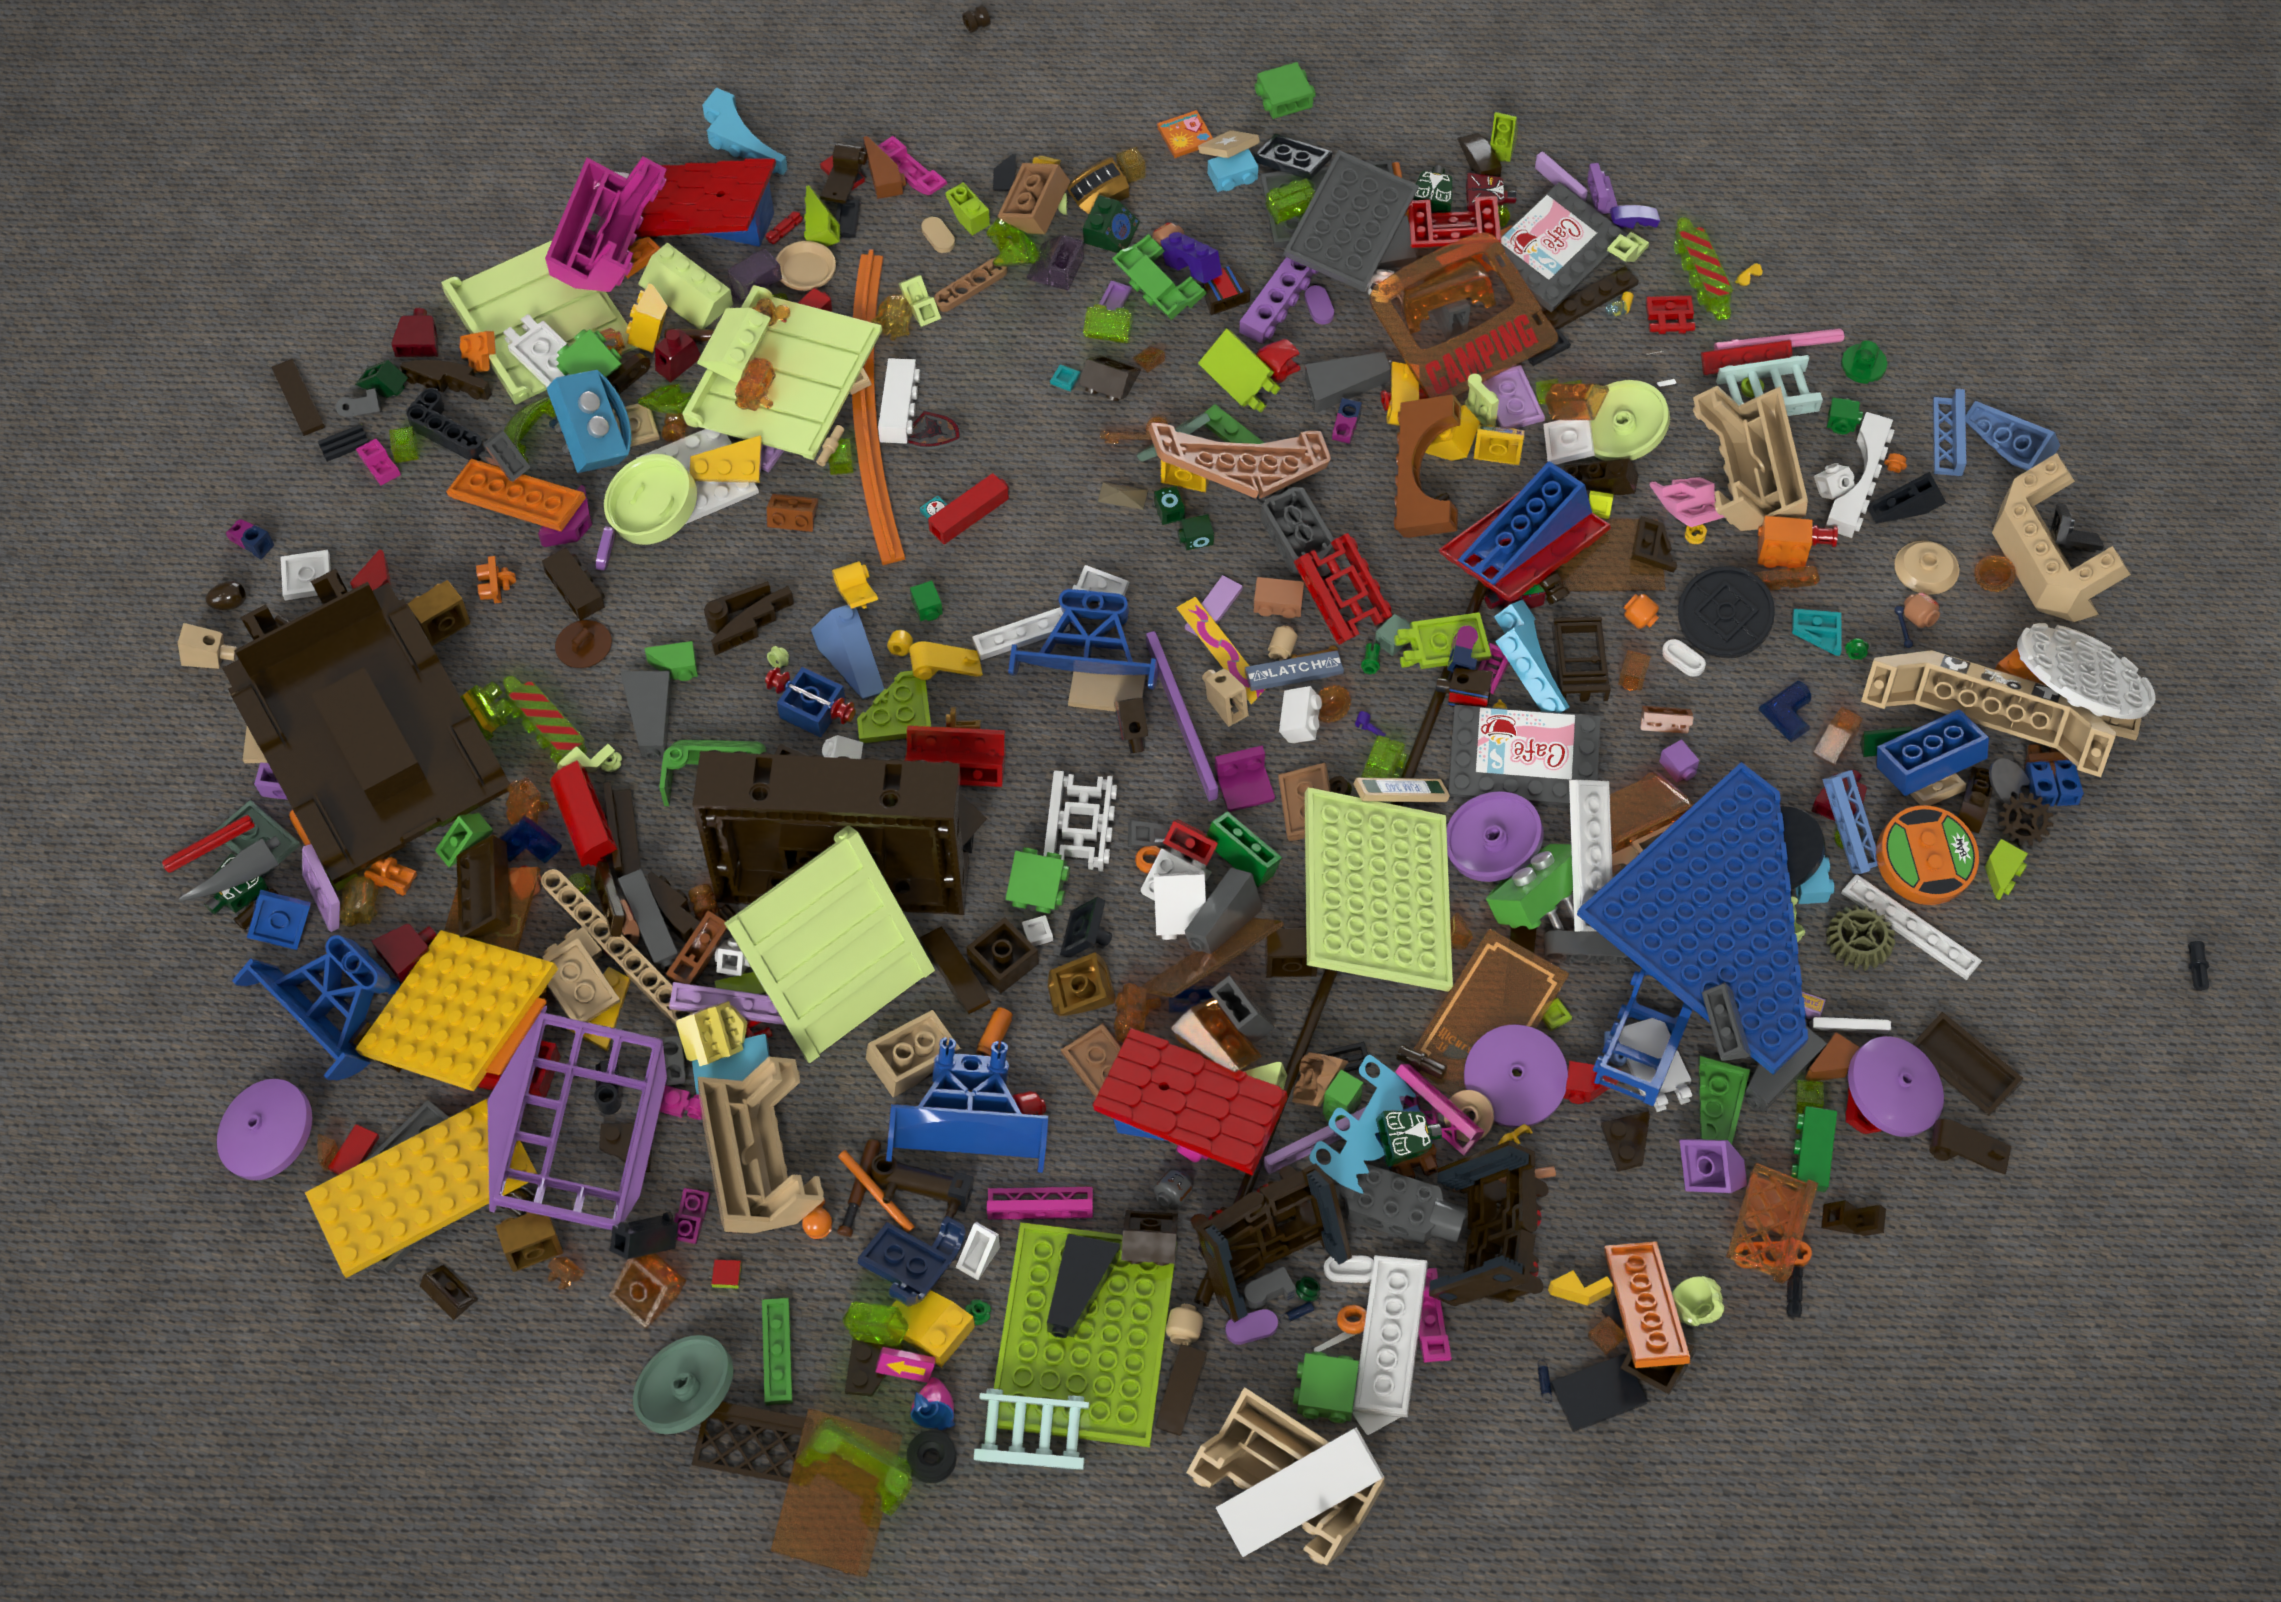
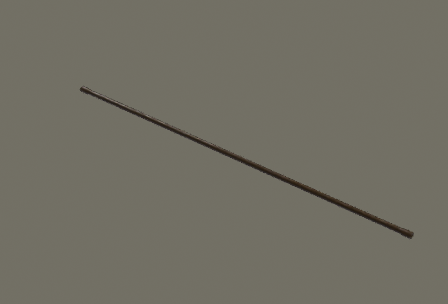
[1194,580,1488,1307]

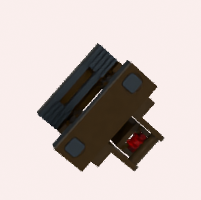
[1429,1140,1549,1306]
[1190,1163,1352,1323]

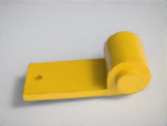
[1386,361,1419,426]
[832,561,878,609]
[909,641,983,680]

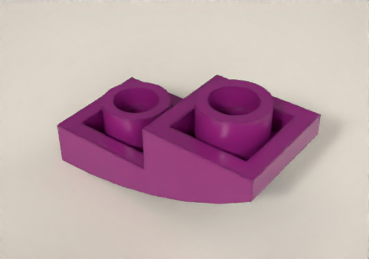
[674,1188,711,1244]

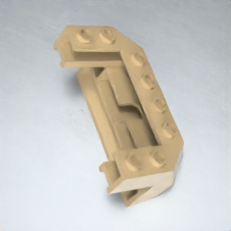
[1693,385,1808,531]
[1992,453,2131,622]
[698,1057,824,1233]
[1186,1387,1384,1565]

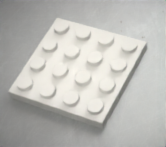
[636,429,759,524]

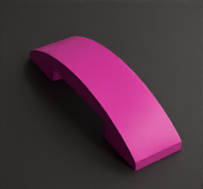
[878,136,947,195]
[1418,1268,1451,1362]

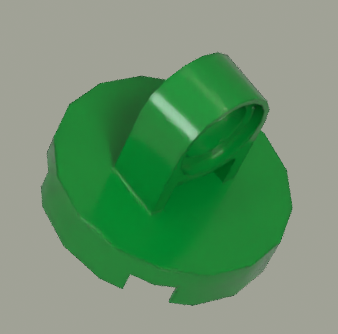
[1841,340,1888,384]

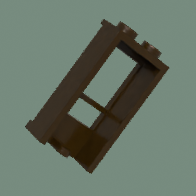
[1552,616,1611,702]

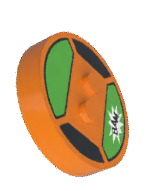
[1876,805,1979,905]

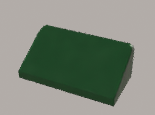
[1860,727,1912,757]

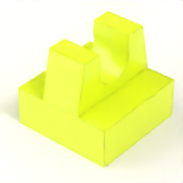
[1589,490,1614,519]

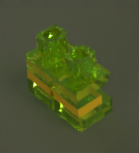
[461,682,514,741]

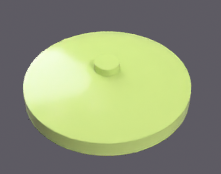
[1579,380,1670,461]

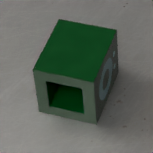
[1154,486,1185,525]
[1177,514,1214,551]

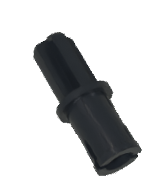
[2188,941,2209,991]

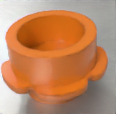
[1884,453,1907,473]

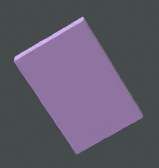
[1480,365,1545,429]
[302,844,340,932]

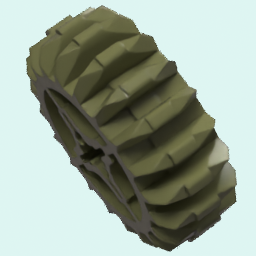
[1826,904,1895,971]

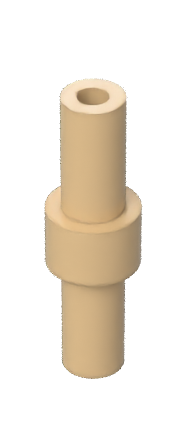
[817,425,844,466]

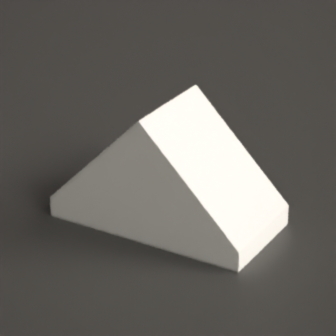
[956,1222,1000,1280]

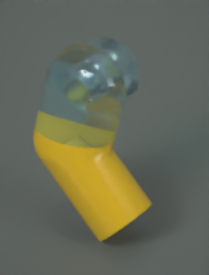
[1606,292,1634,316]

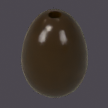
[205,581,246,610]

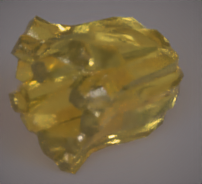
[871,294,912,341]
[340,876,378,927]

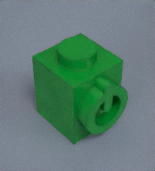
[1827,397,1863,435]

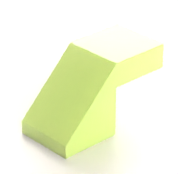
[1607,232,1649,262]
[898,275,941,327]
[557,744,615,772]

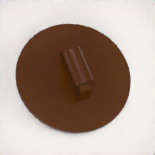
[555,620,612,668]

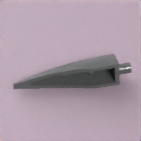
[178,836,281,902]

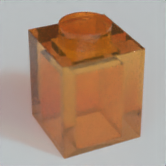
[1618,650,1651,691]

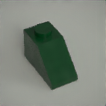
[355,360,408,398]

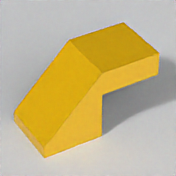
[1548,1270,1613,1305]

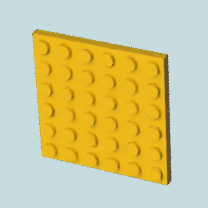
[355,930,558,1091]

